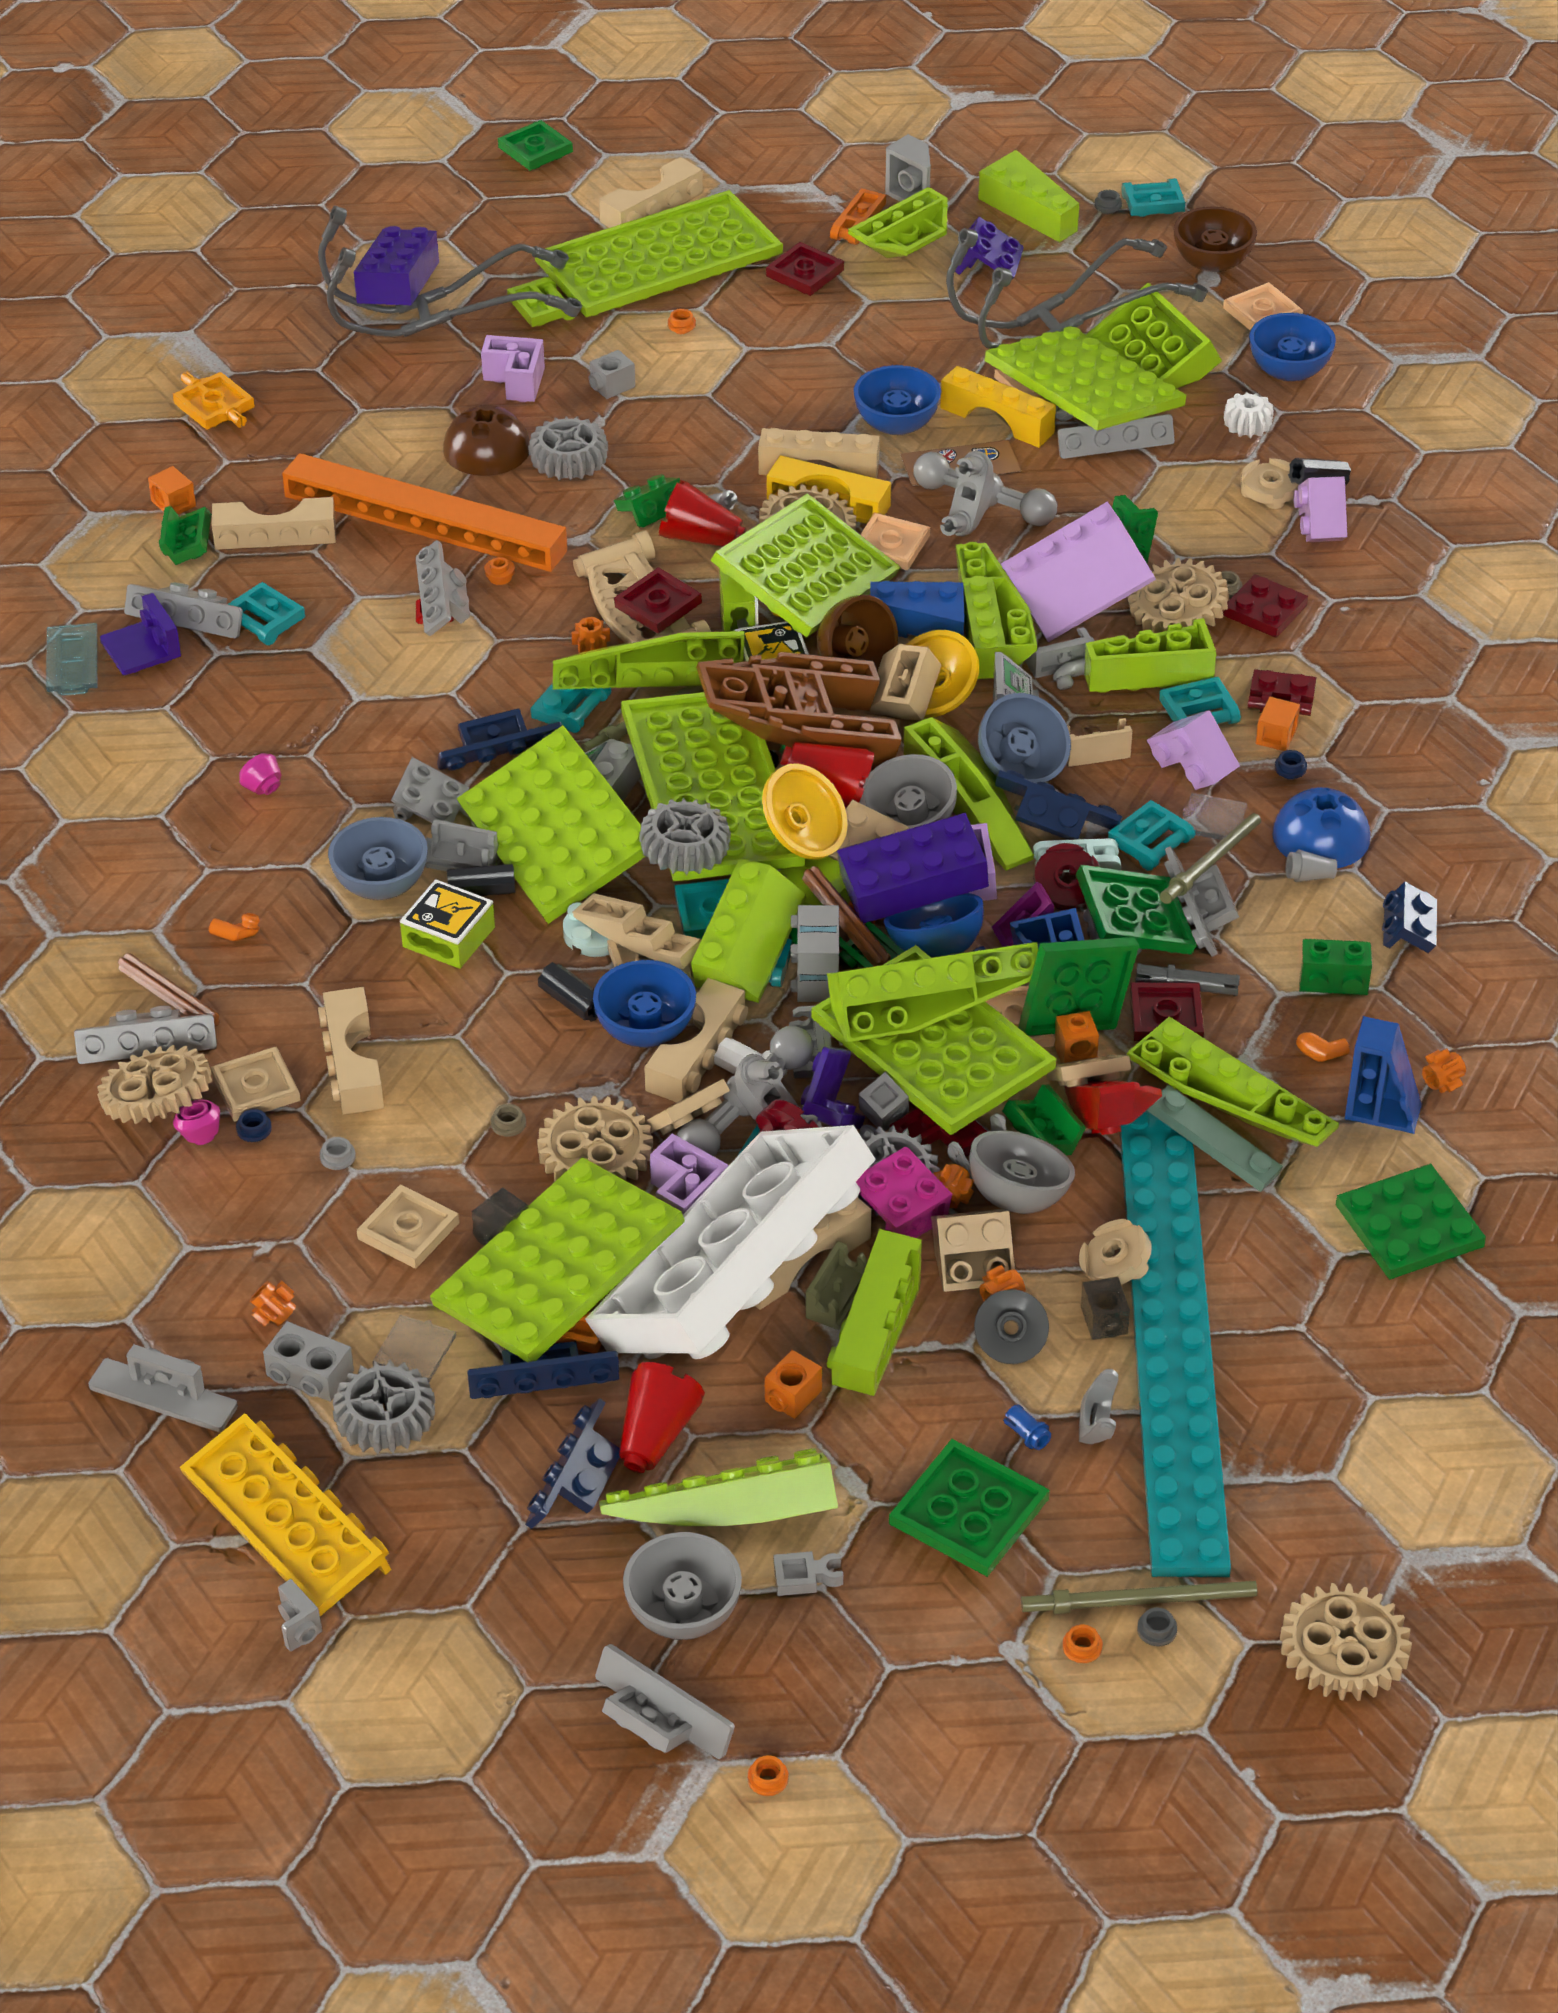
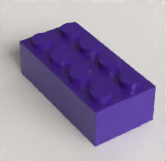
[354,226,439,305]
[837,813,989,923]

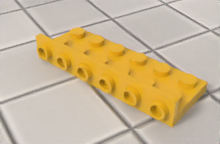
[180,1413,392,1616]

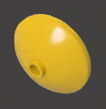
[906,630,979,718]
[762,764,848,860]

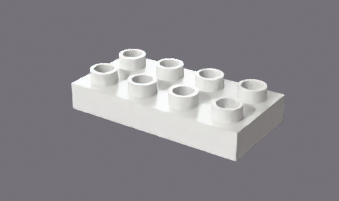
[585,1125,876,1359]

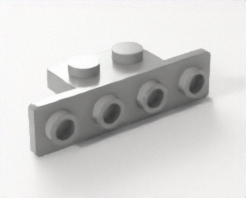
[1057,414,1175,459]
[416,540,470,636]
[124,583,243,638]
[1164,846,1239,957]
[74,1006,217,1064]
[88,1344,238,1432]
[595,1644,735,1759]

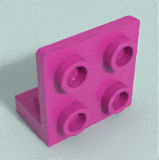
[856,1147,952,1238]

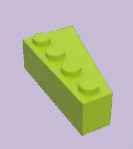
[978,150,1079,243]
[1084,618,1216,693]
[827,1229,922,1396]

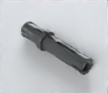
[1135,963,1240,996]

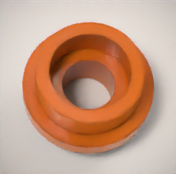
[668,309,696,334]
[484,557,515,585]
[1062,1624,1103,1663]
[748,1755,789,1796]

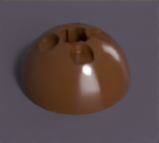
[1174,206,1257,272]
[443,405,530,476]
[817,595,898,672]

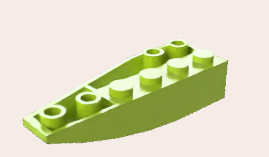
[956,542,1037,679]
[552,631,745,690]
[904,717,1034,871]
[827,942,1038,1042]
[1127,1016,1339,1147]
[599,1449,838,1526]

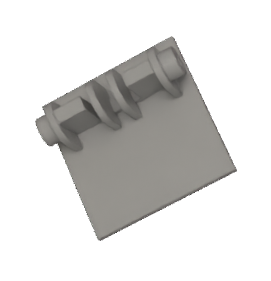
[391,757,469,823]

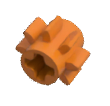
[571,617,610,653]
[1422,1048,1466,1093]
[933,1164,974,1208]
[979,1265,1026,1301]
[250,1280,296,1327]

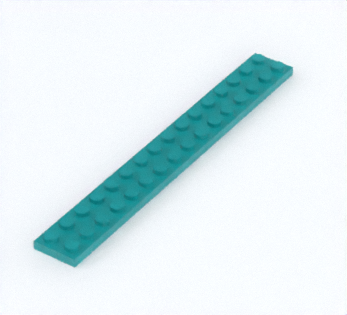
[1120,1110,1231,1577]

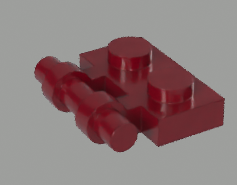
[1247,669,1317,716]

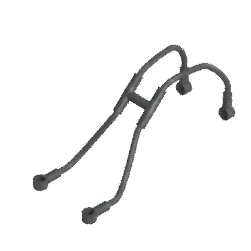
[318,206,582,337]
[946,228,1208,349]

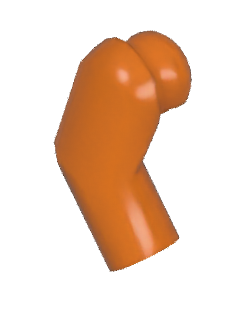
[209,913,260,941]
[1296,1032,1350,1062]

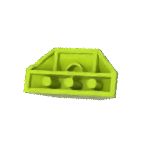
[848,187,948,258]

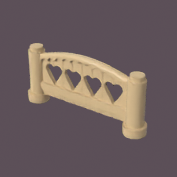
[573,530,711,644]

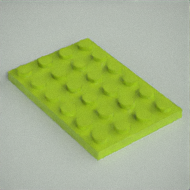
[985,326,1187,431]
[711,493,901,637]
[456,725,646,924]
[811,945,1056,1135]
[430,1157,685,1362]

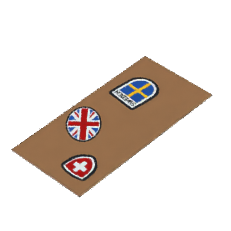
[900,440,1021,486]

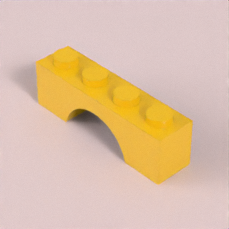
[940,366,1056,448]
[767,455,891,524]

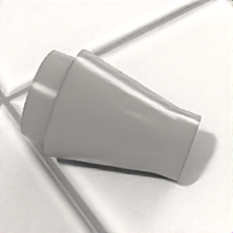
[1286,849,1337,882]

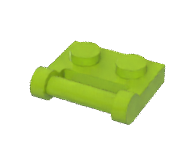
[507,277,575,327]

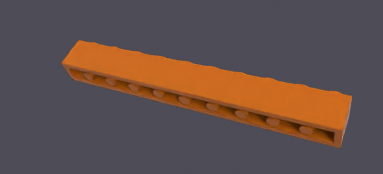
[282,453,567,572]

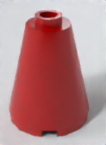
[659,479,746,547]
[780,742,874,809]
[619,1362,705,1473]

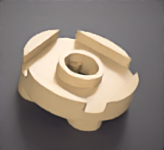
[1241,458,1298,509]
[1079,1219,1152,1290]

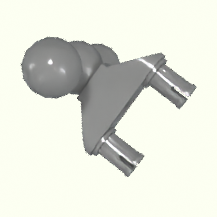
[913,450,1058,536]
[677,1025,822,1157]

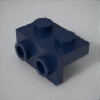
[1382,882,1437,953]

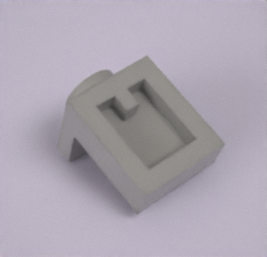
[278,1579,322,1652]

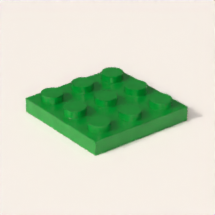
[1076,865,1197,955]
[1018,937,1139,1036]
[1335,1163,1486,1280]
[889,1439,1050,1577]

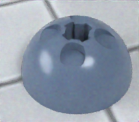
[978,693,1071,784]
[328,817,428,900]

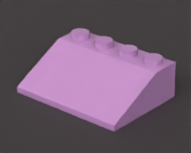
[1001,501,1156,642]

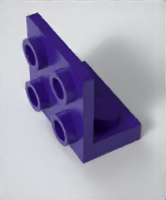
[955,217,1024,279]
[100,593,181,675]
[801,1047,865,1129]

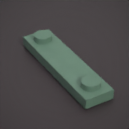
[1147,1085,1283,1192]

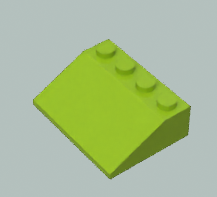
[1086,283,1222,389]

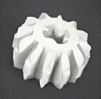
[1223,391,1274,438]

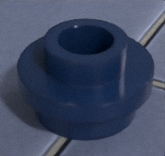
[1275,750,1307,779]
[236,1109,272,1142]

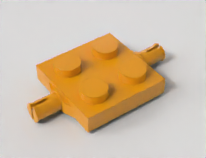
[173,371,255,430]

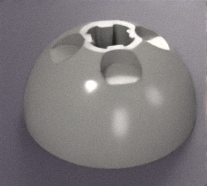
[860,754,957,829]
[969,1131,1075,1214]
[623,1532,742,1640]

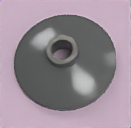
[974,1289,1049,1364]

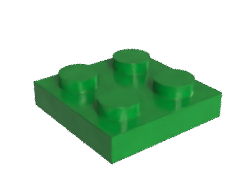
[498,120,573,171]

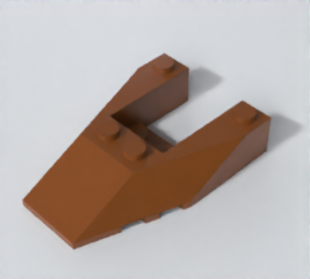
[696,652,902,770]

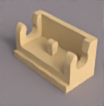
[1067,718,1133,767]

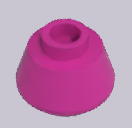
[239,753,282,795]
[173,1099,220,1145]

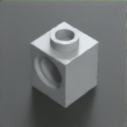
[589,350,635,399]
[859,1072,909,1131]

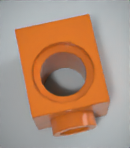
[148,466,196,515]
[1256,697,1300,751]
[1054,1011,1099,1063]
[765,1350,822,1419]

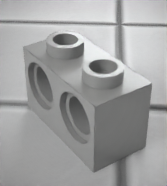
[263,1321,354,1402]

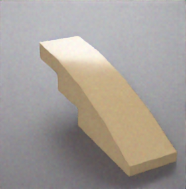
[572,893,701,969]

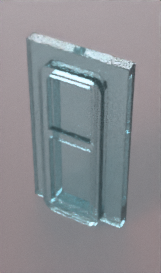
[46,623,98,695]

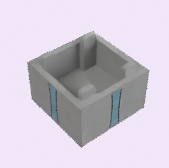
[791,905,839,1002]

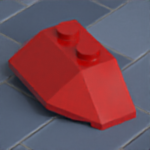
[1064,1080,1162,1135]

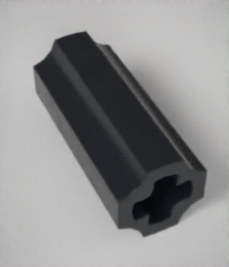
[1288,458,1351,486]
[447,864,515,896]
[538,962,598,1022]

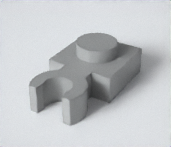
[773,1551,843,1596]

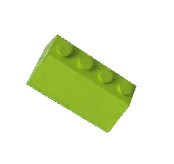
[691,858,806,1003]

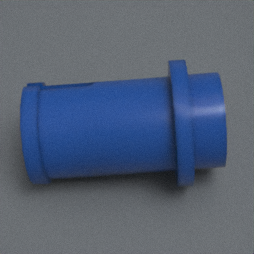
[1003,1404,1051,1450]

